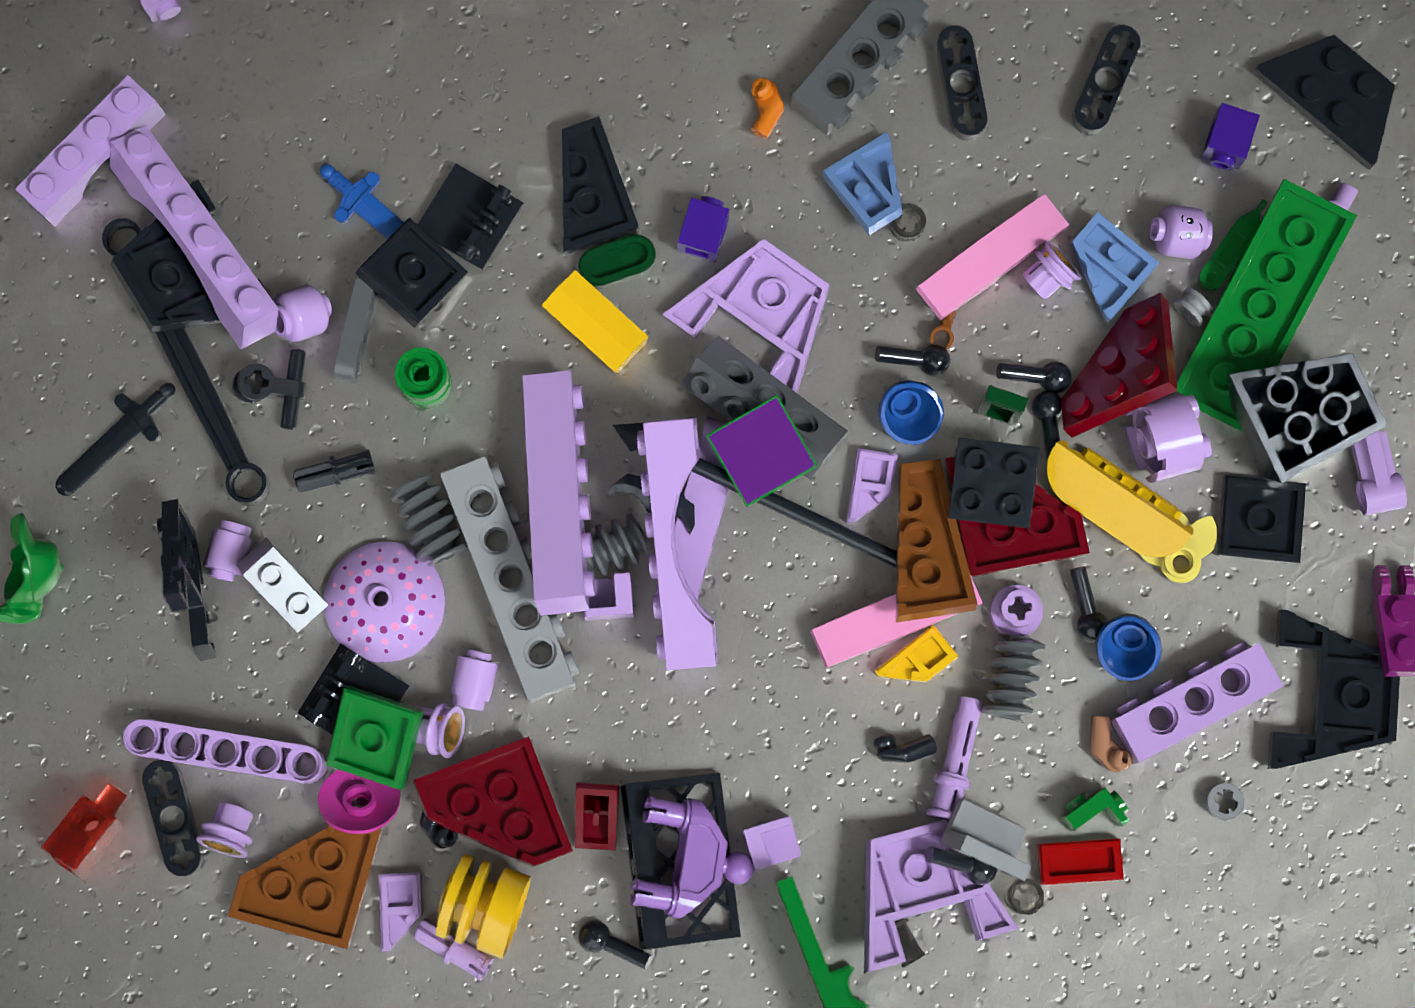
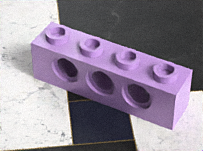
[1111,641,1283,764]

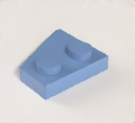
[823,132,902,235]
[1070,212,1160,323]

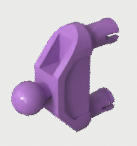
[630,796,755,919]

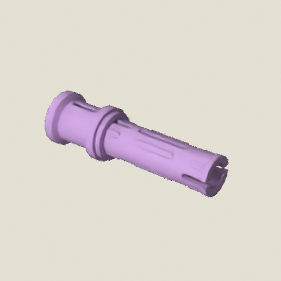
[925,696,984,822]

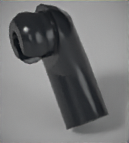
[873,733,937,763]

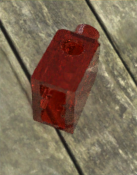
[41,783,128,882]

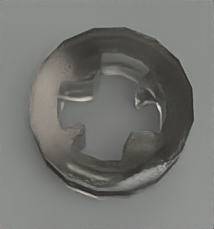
[889,203,926,242]
[1005,878,1044,915]

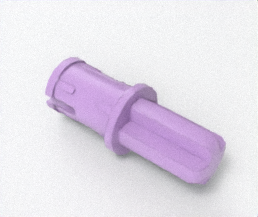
[414,919,494,981]

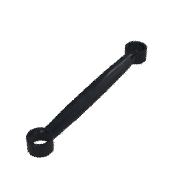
[102,218,270,506]

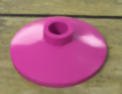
[318,770,401,834]

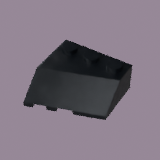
[1227,353,1388,483]

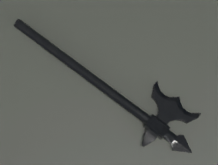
[607,422,897,569]

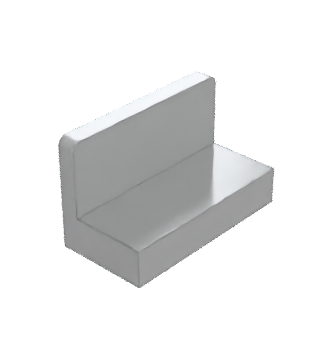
[940,799,1031,881]

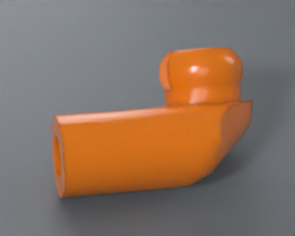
[750,77,784,139]

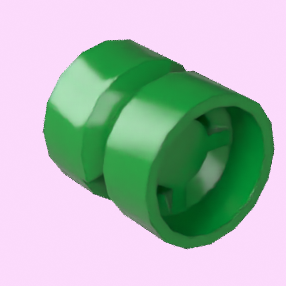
[395,347,452,409]

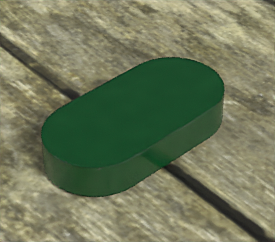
[578,234,656,289]

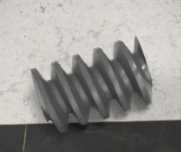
[390,474,468,566]
[584,513,650,576]
[981,634,1046,723]

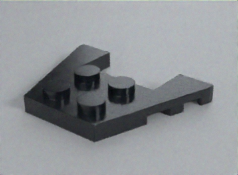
[110,179,270,332]
[157,499,216,661]
[1268,610,1400,770]

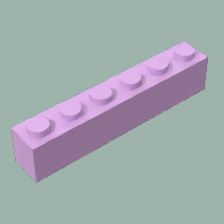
[522,370,596,616]

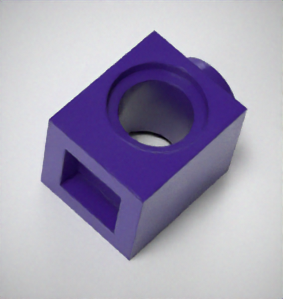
[1201,103,1260,170]
[677,196,730,263]

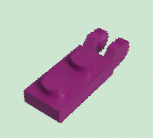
[1372,565,1415,677]

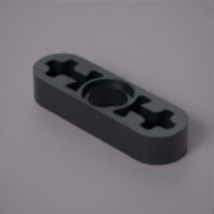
[936,25,988,141]
[1072,25,1141,135]
[142,760,204,876]

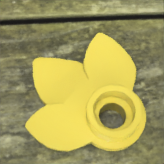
[1139,513,1217,583]

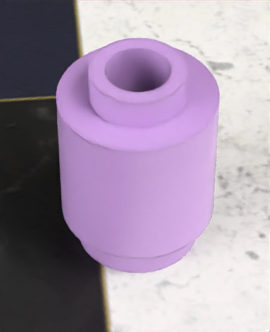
[203,520,253,582]
[450,649,498,711]

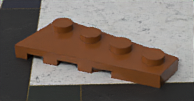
[896,458,978,623]

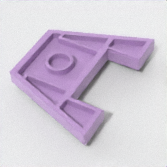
[662,239,830,394]
[864,820,1018,973]

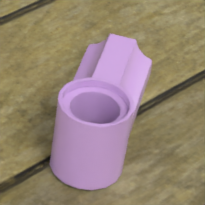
[1351,431,1407,515]

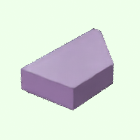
[847,448,898,524]
[379,872,423,951]

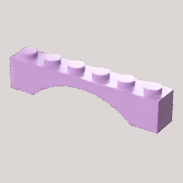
[110,125,279,349]
[637,417,719,670]

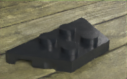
[1253,35,1395,170]

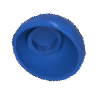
[878,380,944,445]
[1096,613,1162,681]

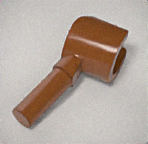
[929,309,957,350]

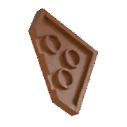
[228,825,383,949]

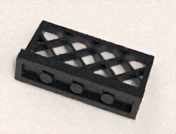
[620,773,741,950]

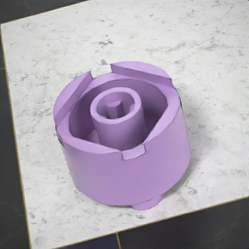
[1126,392,1212,483]

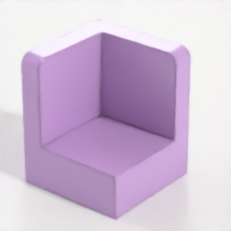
[584,573,634,621]
[743,816,801,870]

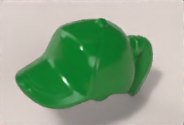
[0,513,64,624]

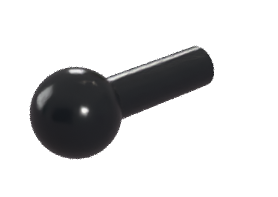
[875,345,951,377]
[996,361,1072,393]
[1031,391,1062,462]
[1070,566,1108,643]
[925,846,997,885]
[578,920,653,970]

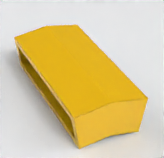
[541,270,648,374]

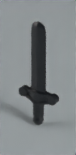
[56,383,176,496]

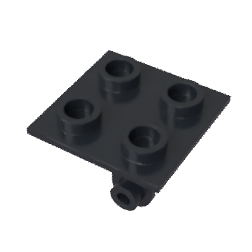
[418,163,524,270]
[948,437,1040,528]
[298,644,409,735]

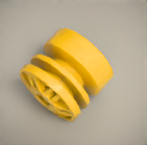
[435,853,532,959]

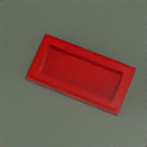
[1037,838,1124,885]

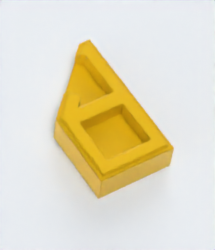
[874,625,959,682]

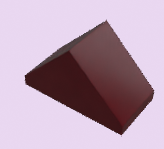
[575,783,620,851]

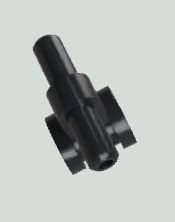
[232,349,306,430]

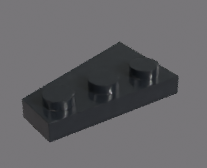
[562,117,639,256]

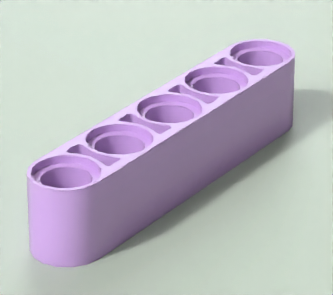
[655,417,729,599]
[123,719,328,784]

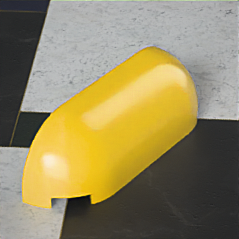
[1047,440,1193,557]

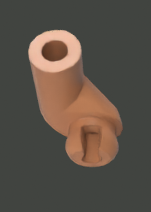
[1090,716,1132,773]

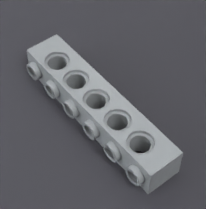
[440,456,580,703]

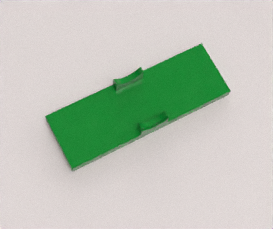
[1173,179,1358,432]
[775,876,869,1008]

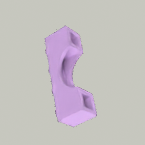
[15,75,166,227]

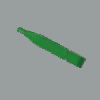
[1197,199,1268,292]

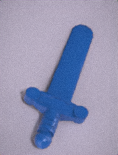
[320,164,404,239]

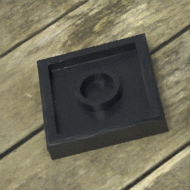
[355,217,468,328]
[1217,475,1306,565]

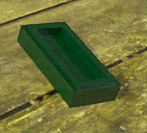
[977,385,1028,426]

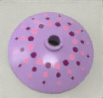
[324,541,445,663]

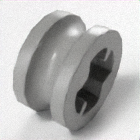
[1173,287,1214,327]
[1205,783,1244,821]

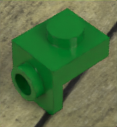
[1061,788,1130,831]

